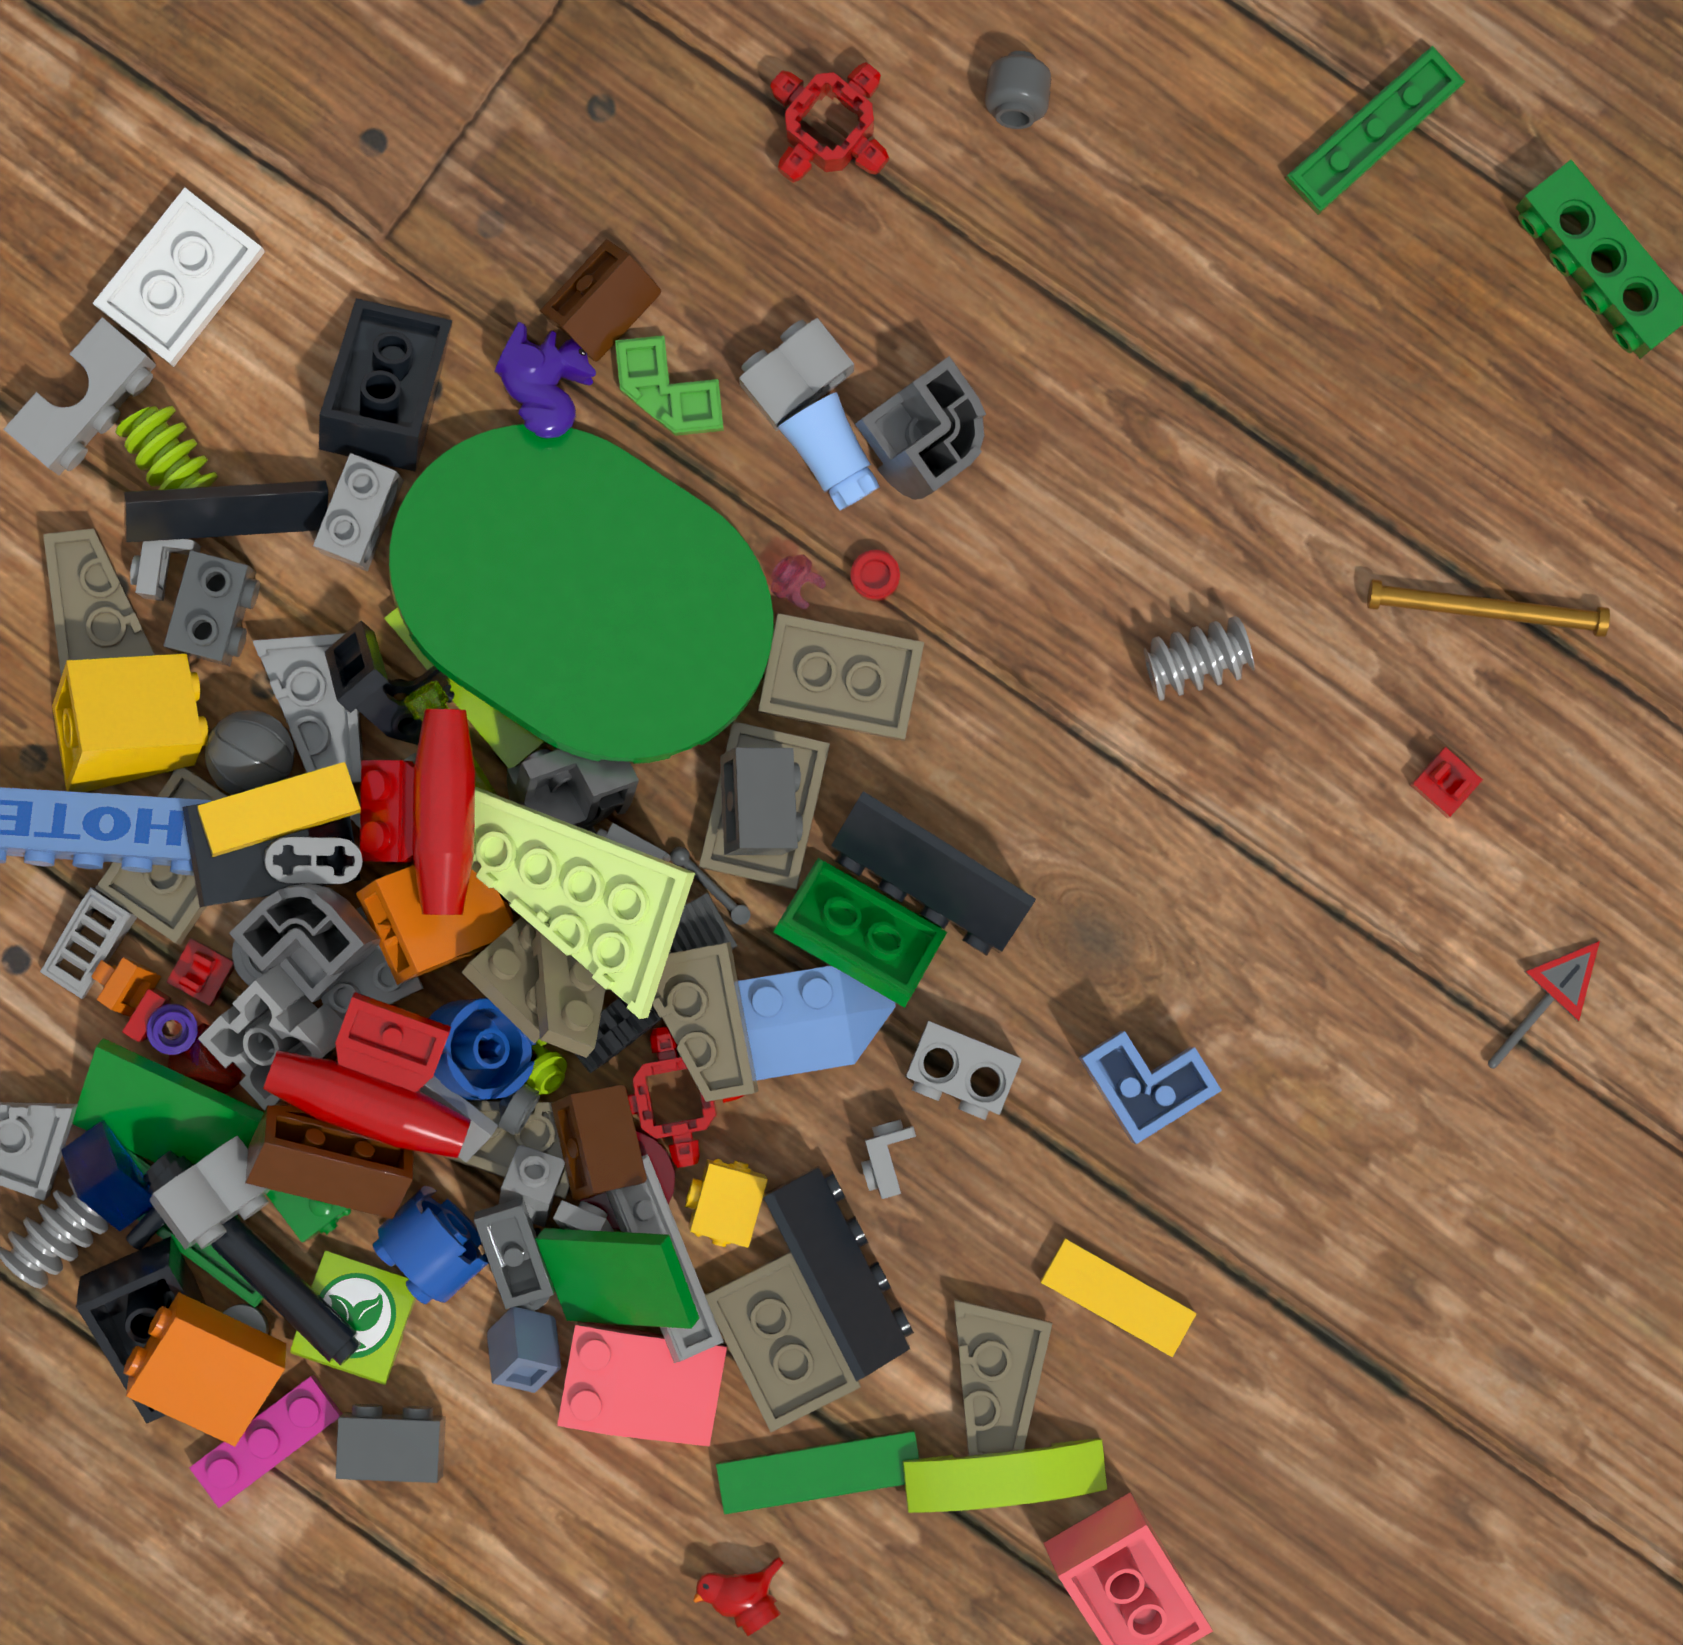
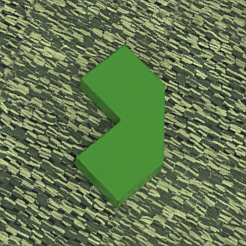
[615,336,724,436]

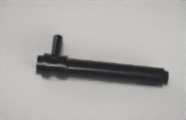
[126,1150,361,1366]

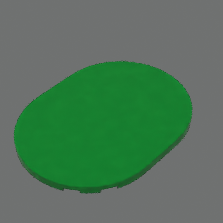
[389,424,773,764]

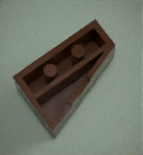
[245,1105,414,1219]

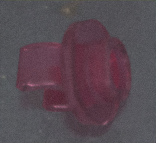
[771,554,826,609]

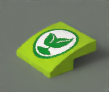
[290,1250,416,1385]

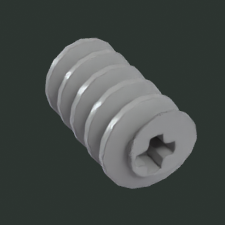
[1144,616,1255,701]
[0,1177,108,1289]

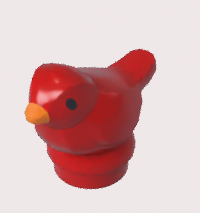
[693,1557,784,1637]

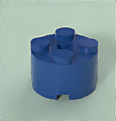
[429,998,536,1101]
[372,1186,489,1304]

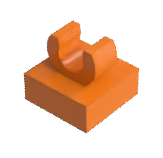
[91,957,161,1017]

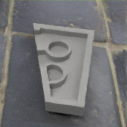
[253,633,363,784]
[0,1102,78,1201]

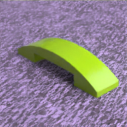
[902,1438,1107,1513]

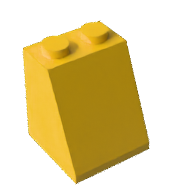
[52,654,208,792]

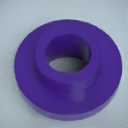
[146,1004,198,1055]

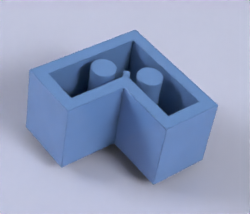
[1078,1031,1222,1144]

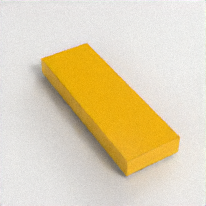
[197,762,361,857]
[1040,1238,1197,1357]

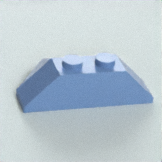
[738,966,896,1080]

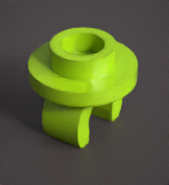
[525,1042,567,1095]

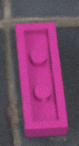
[189,1374,342,1508]

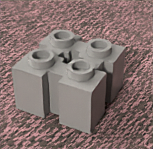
[198,965,343,1110]

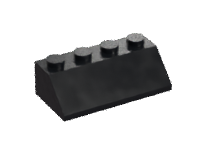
[831,791,1036,956]
[763,1166,914,1382]

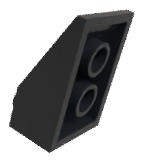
[319,298,452,472]
[182,803,361,907]
[76,1236,206,1424]

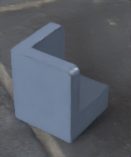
[487,1307,561,1393]

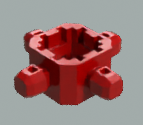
[770,62,889,183]
[626,1027,744,1168]

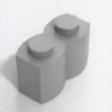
[739,318,854,431]
[149,1136,270,1250]

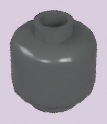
[985,51,1052,129]

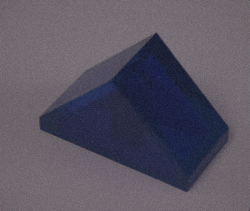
[61,1120,153,1231]

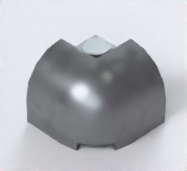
[855,356,986,500]
[507,747,639,834]
[229,883,381,1002]

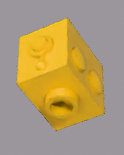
[685,1159,768,1248]

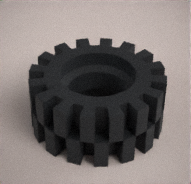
[574,998,662,1073]

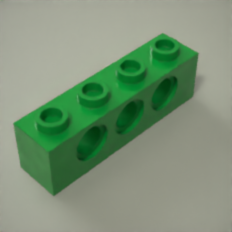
[1516,160,1683,359]

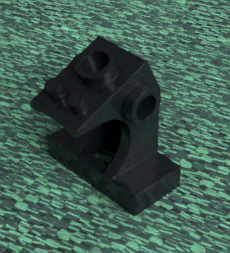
[324,620,454,745]

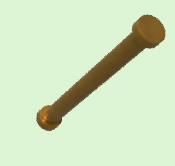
[1367,579,1610,637]

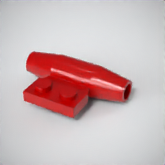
[360,709,475,915]
[263,992,471,1158]

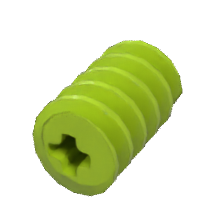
[115,406,219,490]

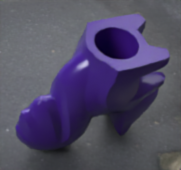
[495,322,596,439]

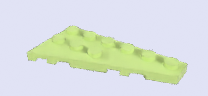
[471,787,695,1019]

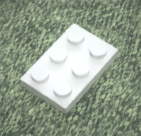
[93,188,265,367]

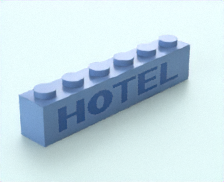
[0,787,211,876]

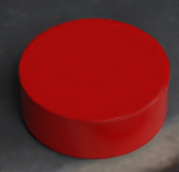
[851,550,900,601]

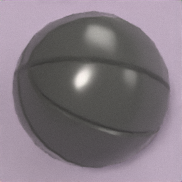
[205,710,294,795]

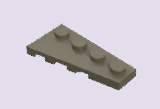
[532,928,605,1058]

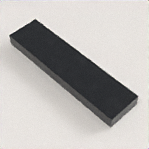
[124,480,328,542]

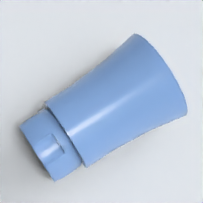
[777,392,879,511]

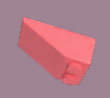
[557,1322,727,1447]
[1043,1492,1213,1645]

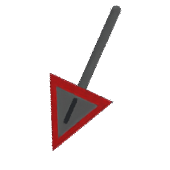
[1488,941,1600,1069]

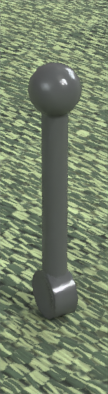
[670,846,751,925]

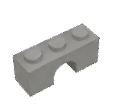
[3,317,156,476]

